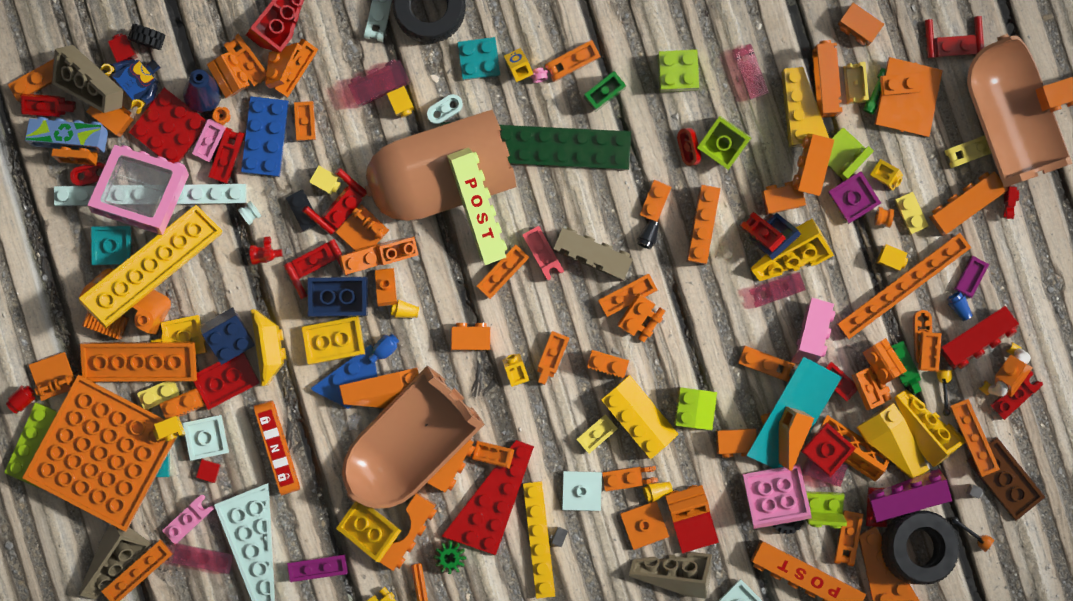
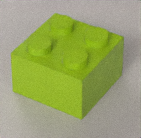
[658,49,699,93]

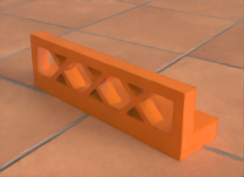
[812,415,890,482]

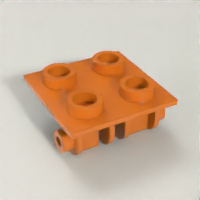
[336,204,390,250]
[29,352,75,401]

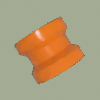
[874,207,894,228]

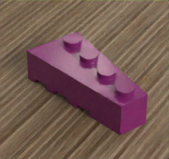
[868,469,952,522]

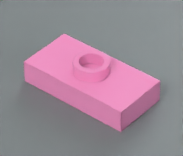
[192,119,226,162]

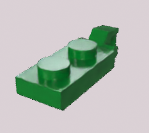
[891,341,922,394]

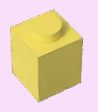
[309,166,341,195]

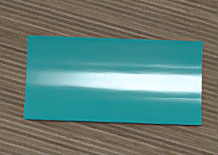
[747,357,842,469]

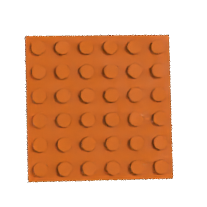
[22,375,178,532]

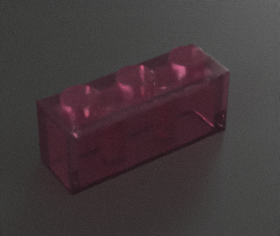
[348,60,411,108]

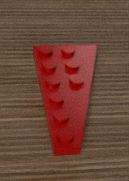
[442,440,534,555]

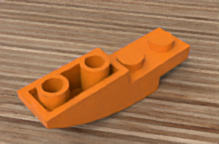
[339,237,418,275]

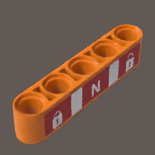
[254,400,300,496]

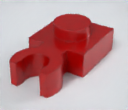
[1003,185,1019,219]

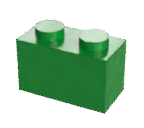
[584,71,626,112]

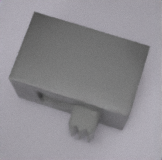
[966,484,984,499]
[550,527,568,547]

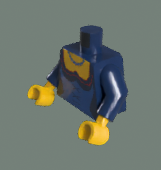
[100,59,161,114]

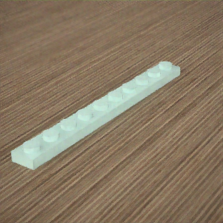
[54,184,247,206]

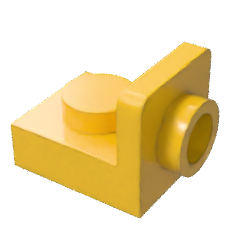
[870,159,903,191]
[502,354,530,387]

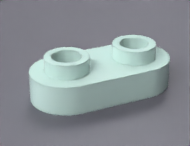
[427,94,463,124]

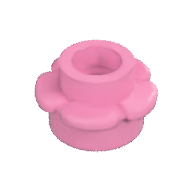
[530,68,548,83]

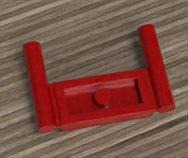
[925,16,984,58]
[302,168,367,235]
[283,239,350,300]

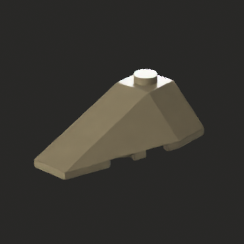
[629,552,712,599]

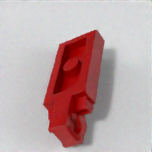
[21,94,76,117]

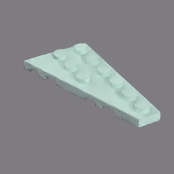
[214,483,275,601]

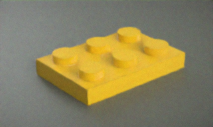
[302,316,365,365]
[336,501,401,562]

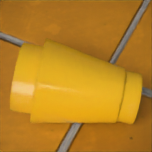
[390,299,419,318]
[643,481,673,502]

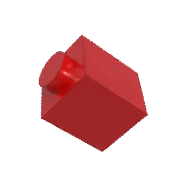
[108,33,138,63]

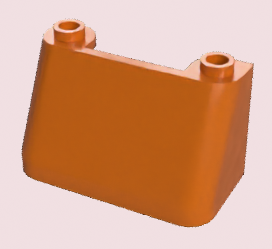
[79,268,171,334]

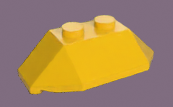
[251,309,286,386]

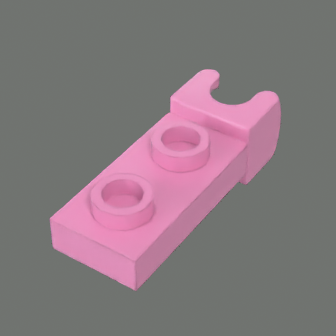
[162,495,215,545]

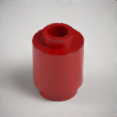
[6,385,35,414]

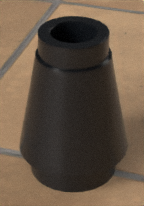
[637,220,660,249]

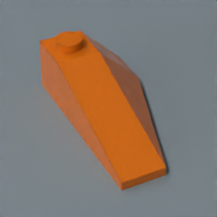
[339,368,419,409]

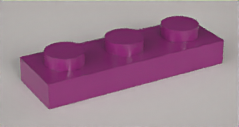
[287,554,348,582]

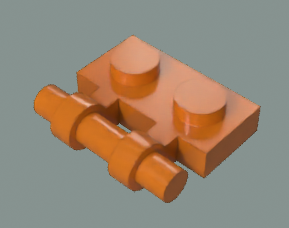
[617,293,666,342]
[851,366,892,411]

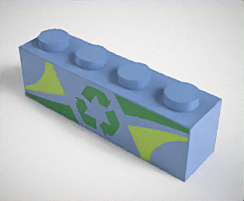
[25,117,108,153]

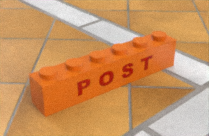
[750,540,866,601]

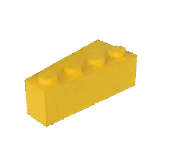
[781,67,829,147]

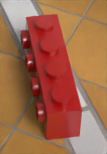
[940,306,1019,370]

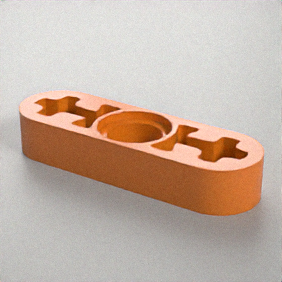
[913,310,932,364]

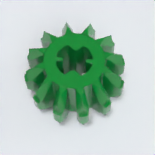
[434,541,467,574]

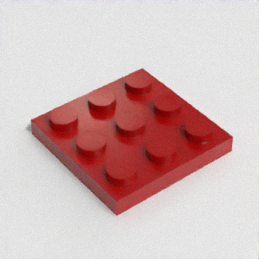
[129,87,207,163]

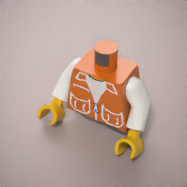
[978,342,1033,397]

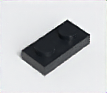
[286,189,318,232]

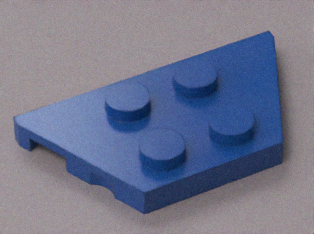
[311,345,377,409]

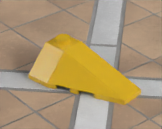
[751,218,834,281]
[856,403,929,479]

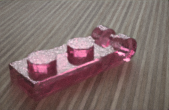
[732,44,769,100]
[749,272,806,308]

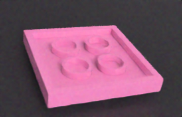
[743,464,812,529]

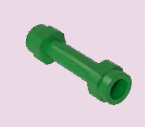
[863,68,886,114]

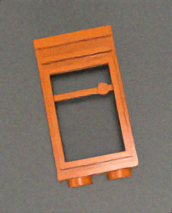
[812,40,843,118]

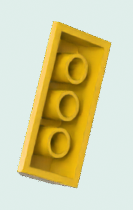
[600,375,678,459]

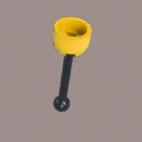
[936,370,952,416]

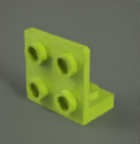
[828,128,874,181]
[806,491,847,528]

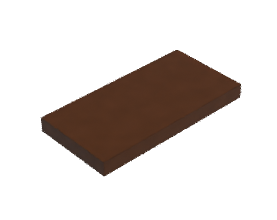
[966,437,1045,521]

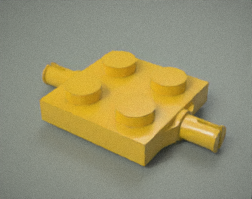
[151,315,207,355]

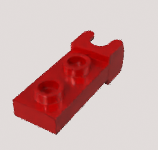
[990,371,1043,420]

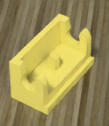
[843,62,869,104]

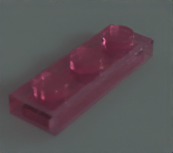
[172,543,234,574]

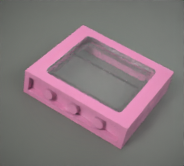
[87,145,189,235]

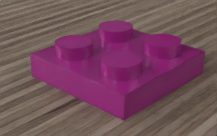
[828,171,881,224]

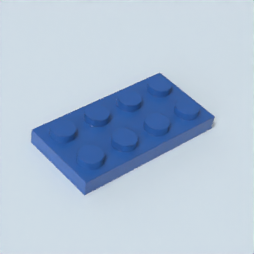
[241,96,289,177]

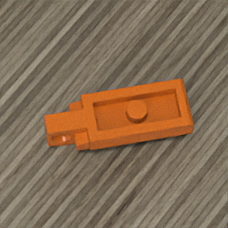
[537,331,569,385]

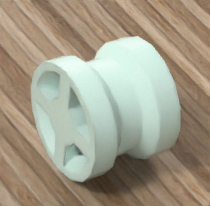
[238,201,262,225]

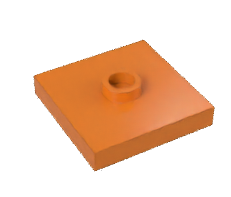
[620,501,669,550]

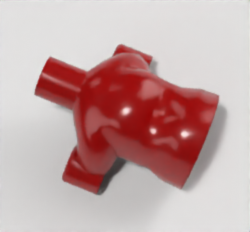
[250,236,283,265]

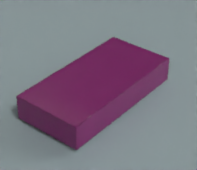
[954,255,990,298]

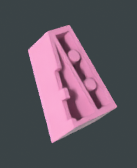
[791,298,835,364]

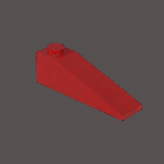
[246,0,304,53]

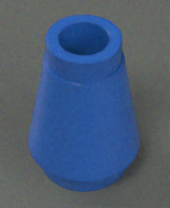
[947,291,973,321]

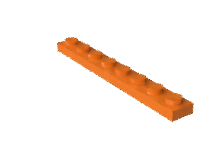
[837,233,971,339]

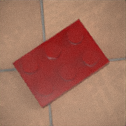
[193,352,260,410]

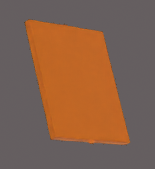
[875,57,943,137]

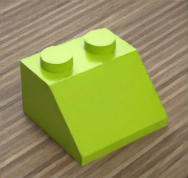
[697,116,752,170]
[674,387,717,430]

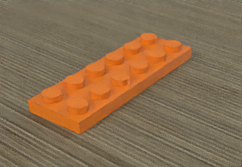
[80,342,197,382]

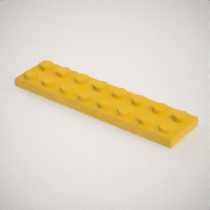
[79,205,222,328]

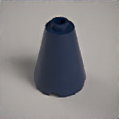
[183,69,222,113]

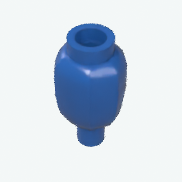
[368,333,399,364]

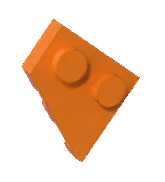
[265,43,302,88]

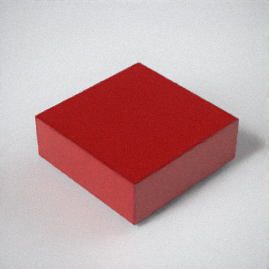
[196,459,221,483]

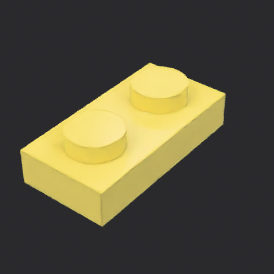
[894,192,929,235]
[137,381,180,410]
[576,414,618,454]

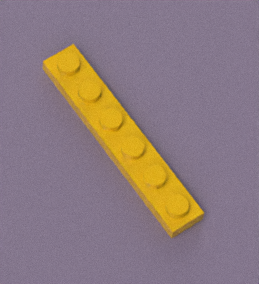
[523,481,555,599]

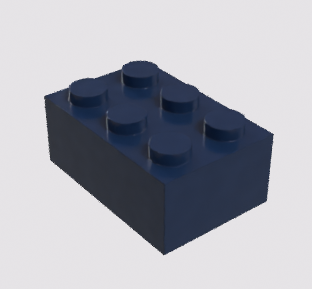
[308,277,368,317]

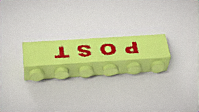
[447,147,507,265]

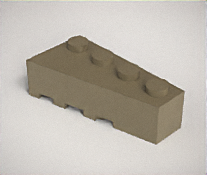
[52,45,123,113]
[553,227,633,281]

